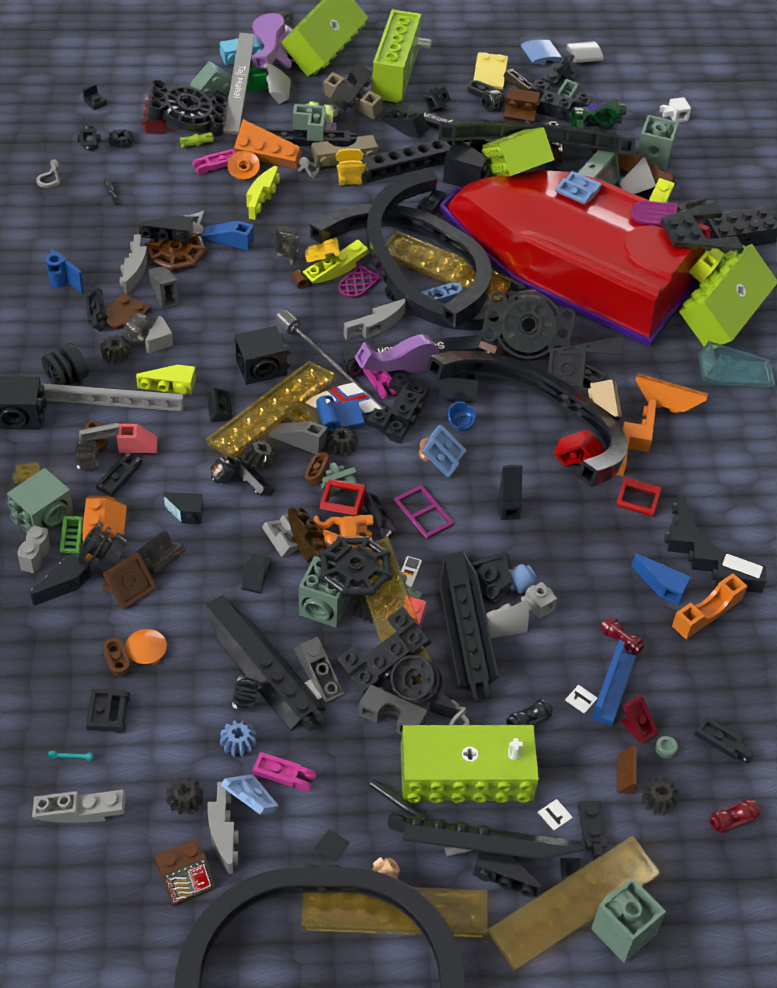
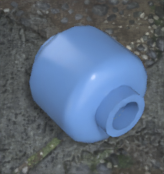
[509,564,537,593]

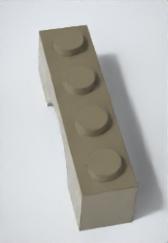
[323,72,383,119]
[311,135,378,168]

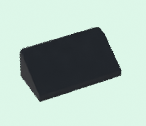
[207,387,233,422]

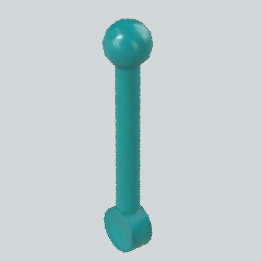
[48,751,94,761]

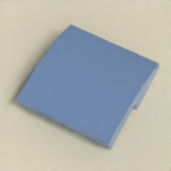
[521,40,562,65]
[555,171,601,205]
[422,425,466,477]

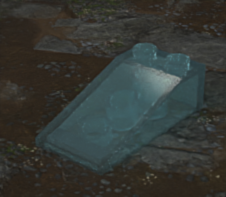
[698,341,775,387]

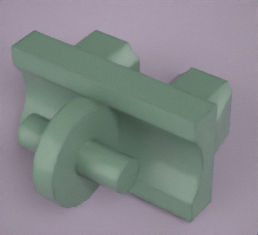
[320,462,357,496]

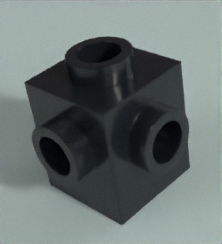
[424,86,452,111]
[77,126,101,150]

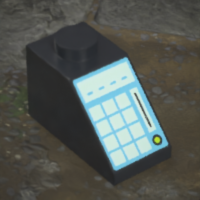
[163,492,204,524]

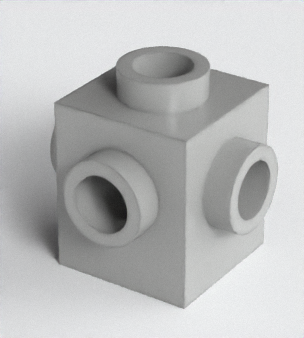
[525,582,557,619]

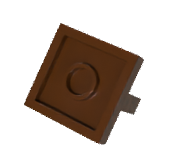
[504,88,540,123]
[102,552,156,609]

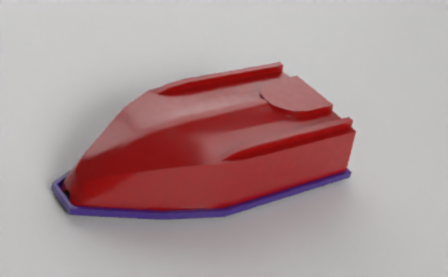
[440,170,711,347]

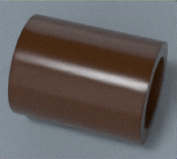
[291,270,308,289]

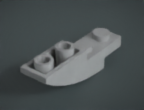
[120,235,148,294]
[344,299,406,340]
[208,782,239,874]
[32,790,126,823]

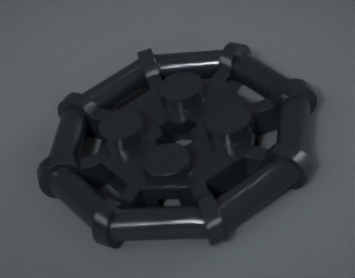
[318,535,393,597]

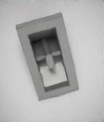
[145,316,173,353]

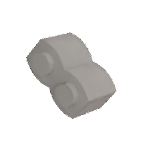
[18,525,51,573]

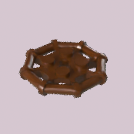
[144,232,208,272]

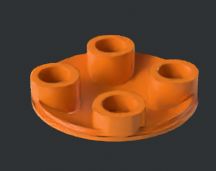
[125,629,167,665]

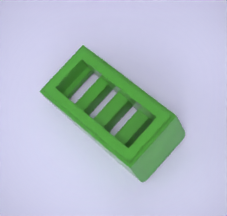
[60,516,84,555]

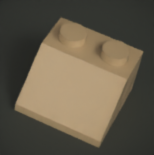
[588,380,622,418]

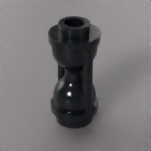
[506,698,553,725]

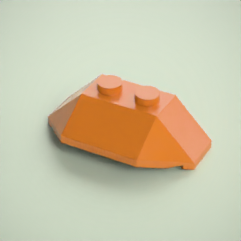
[636,373,709,413]
[83,495,127,560]

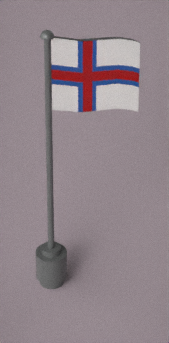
[275,309,386,415]

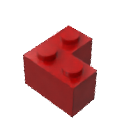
[554,429,605,467]

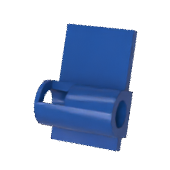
[46,249,85,293]
[311,395,364,433]

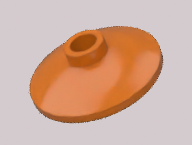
[227,151,260,180]

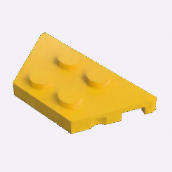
[305,237,340,263]

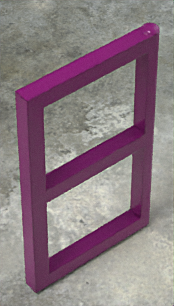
[393,485,454,539]

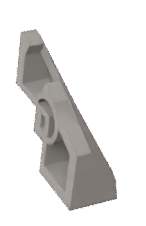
[264,63,291,104]
[619,158,656,194]
[262,514,299,557]
[486,596,529,638]

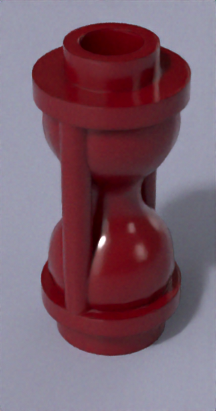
[600,617,644,655]
[710,799,760,833]

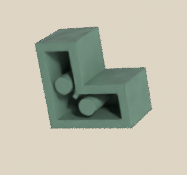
[190,61,232,97]
[293,104,326,142]

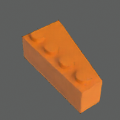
[234,119,302,169]

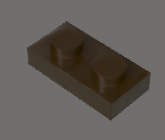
[503,69,532,91]

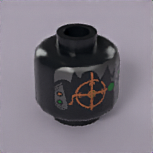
[481,90,504,111]
[210,456,238,484]

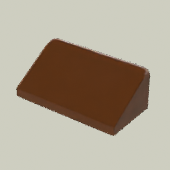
[617,746,638,795]

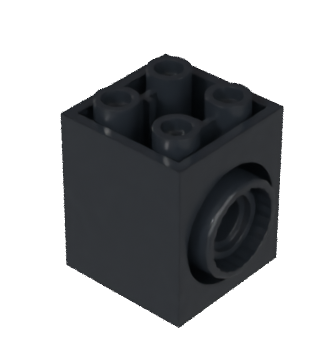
[235,326,290,385]
[0,376,47,430]

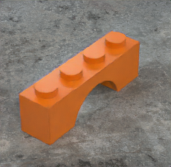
[672,573,747,639]

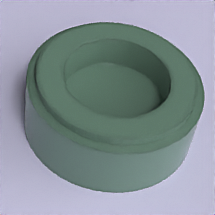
[655,736,678,759]

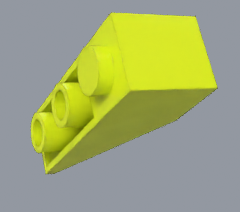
[689,248,724,282]
[136,365,196,395]

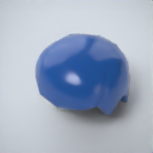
[448,401,477,431]

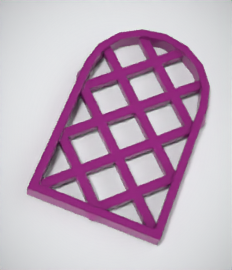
[338,264,381,299]

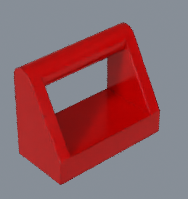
[616,477,662,517]
[319,479,366,516]

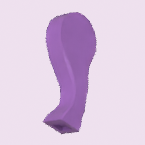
[251,13,293,69]
[355,334,439,373]

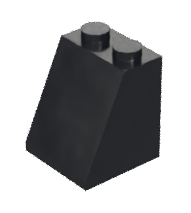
[443,140,488,188]

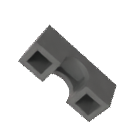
[358,684,427,735]

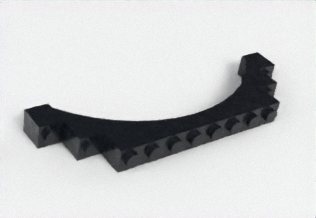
[438,119,636,155]

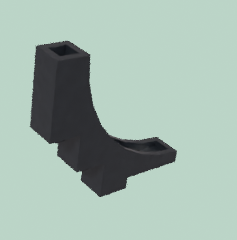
[664,495,767,593]

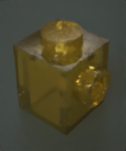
[13,461,40,485]

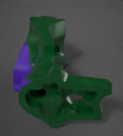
[571,99,627,129]

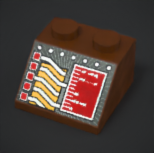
[154,838,216,906]

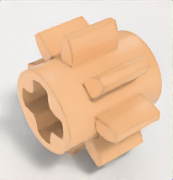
[372,857,400,879]

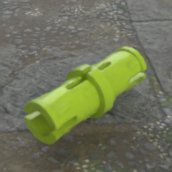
[180,132,213,148]

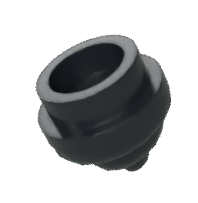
[344,358,362,376]

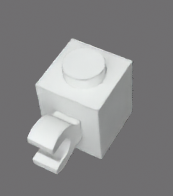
[659,97,691,122]

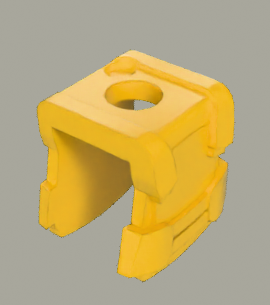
[336,148,366,186]

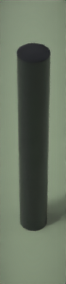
[370,779,428,820]

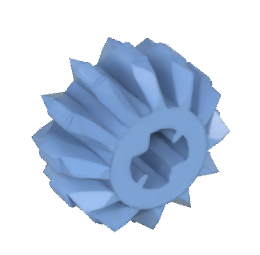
[220,720,257,757]

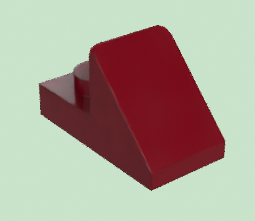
[621,695,658,743]

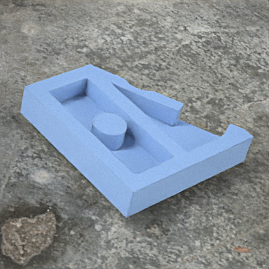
[221,774,279,814]

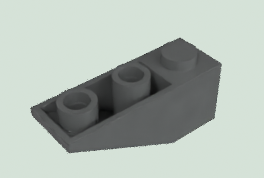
[268,421,328,454]
[294,637,344,703]

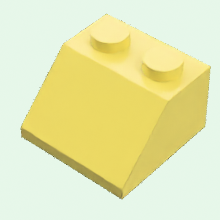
[474,52,508,89]

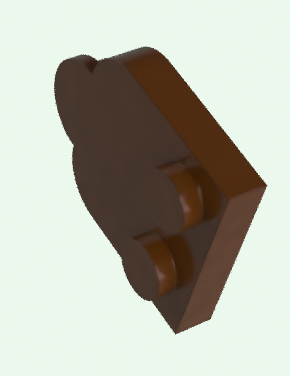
[105,293,151,330]

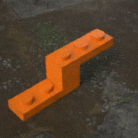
[616,399,656,476]

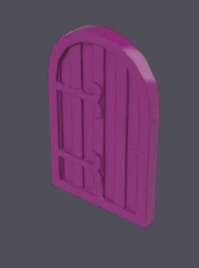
[631,201,677,226]

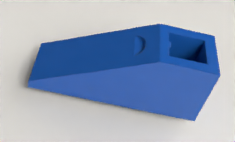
[201,221,254,251]
[631,553,691,605]

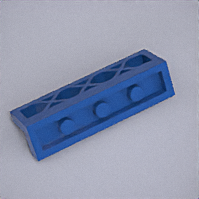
[592,640,636,726]

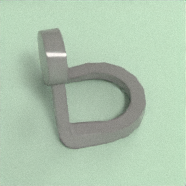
[297,157,320,178]
[36,159,60,188]
[184,211,204,234]
[449,700,470,725]

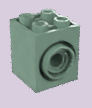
[637,115,679,171]
[7,468,74,534]
[299,556,352,628]
[591,877,666,963]

